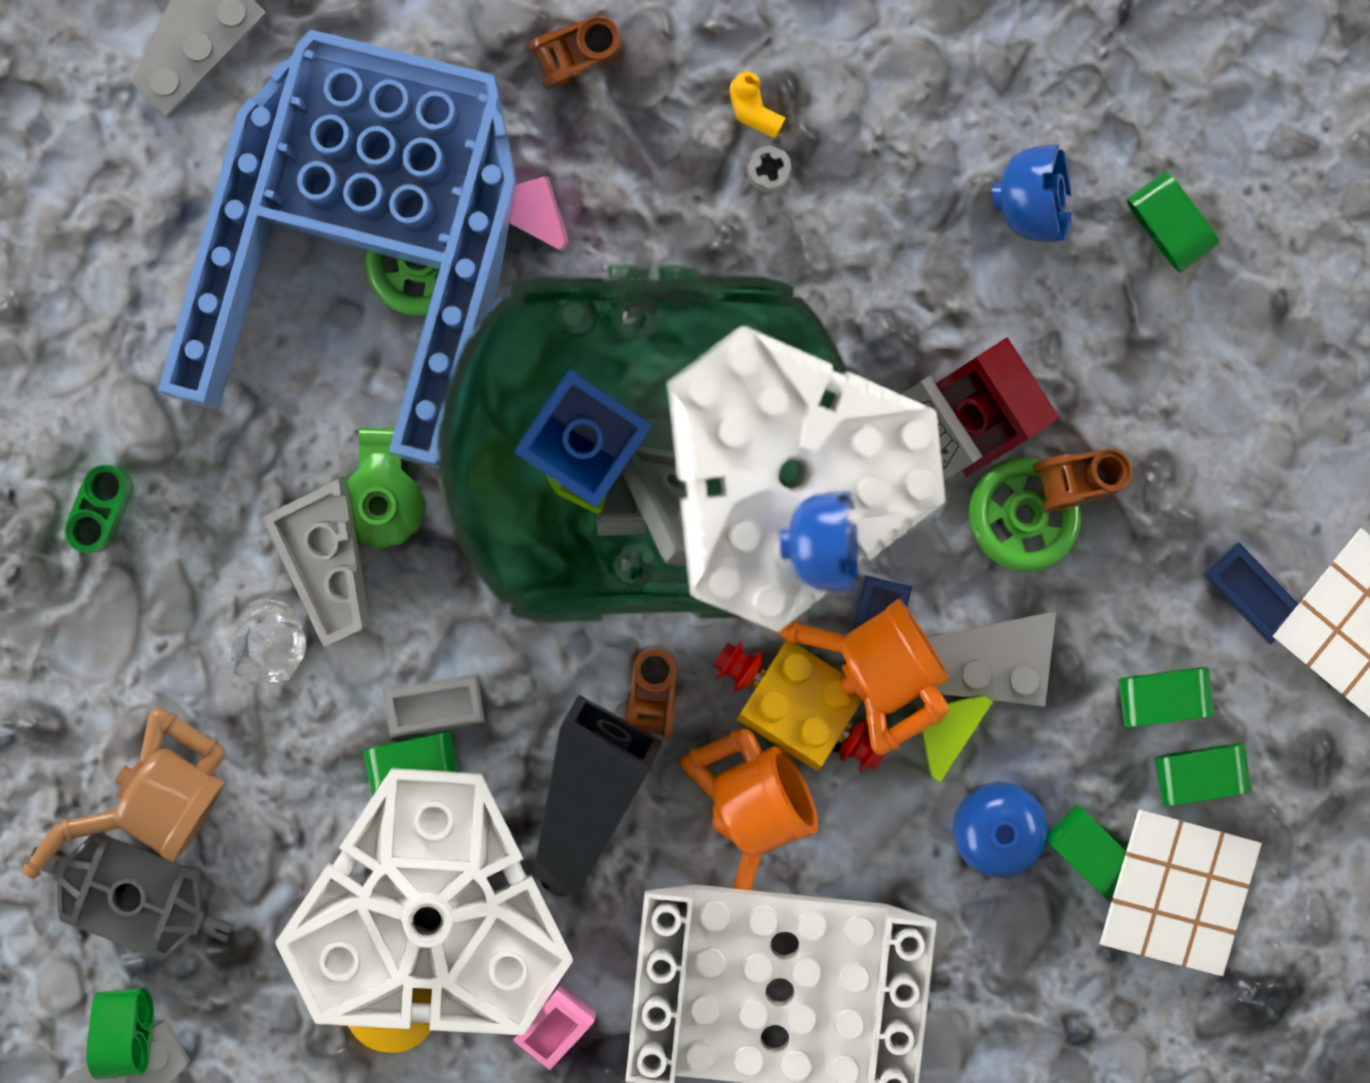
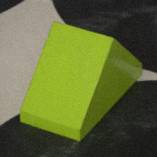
[915,695,993,782]

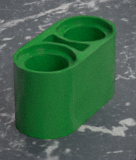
[1126,171,1219,273]
[64,465,133,553]
[1118,667,1215,727]
[362,730,460,797]
[1154,743,1252,806]
[1047,804,1126,902]
[86,987,154,1080]

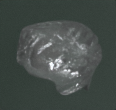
[231,598,307,684]

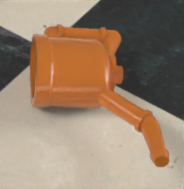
[778,598,950,755]
[680,728,818,890]

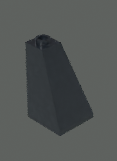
[533,695,663,899]

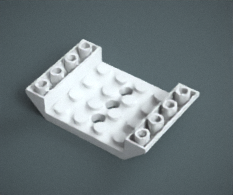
[626,885,937,1083]

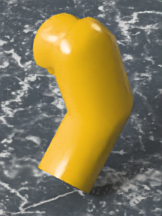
[729,71,785,139]

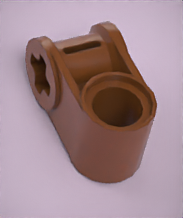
[526,16,623,90]
[1032,449,1132,513]
[625,645,677,740]

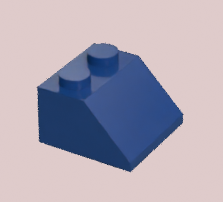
[514,367,652,508]

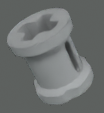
[747,145,792,193]

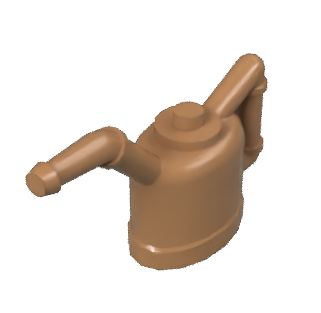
[22,708,226,880]

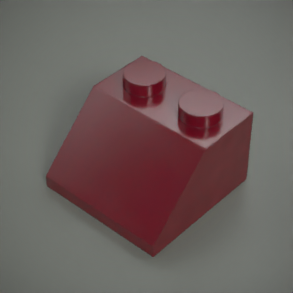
[935,337,1060,477]

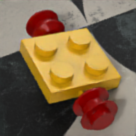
[713,639,886,773]

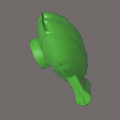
[347,428,426,549]

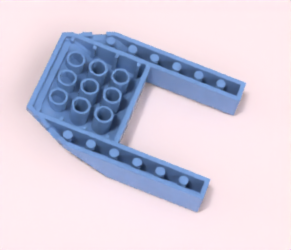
[158,30,516,471]

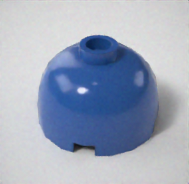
[992,145,1072,242]
[780,491,858,593]
[952,781,1049,879]

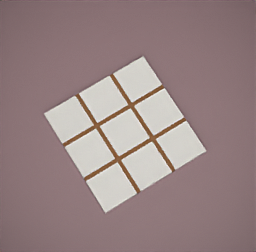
[1272,528,1370,717]
[1099,809,1262,976]

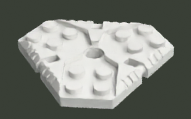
[667,326,945,632]
[275,768,573,1035]

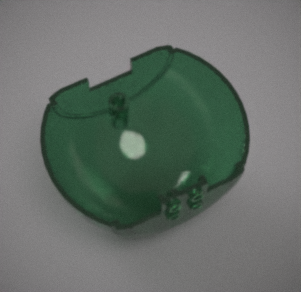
[437,265,847,623]

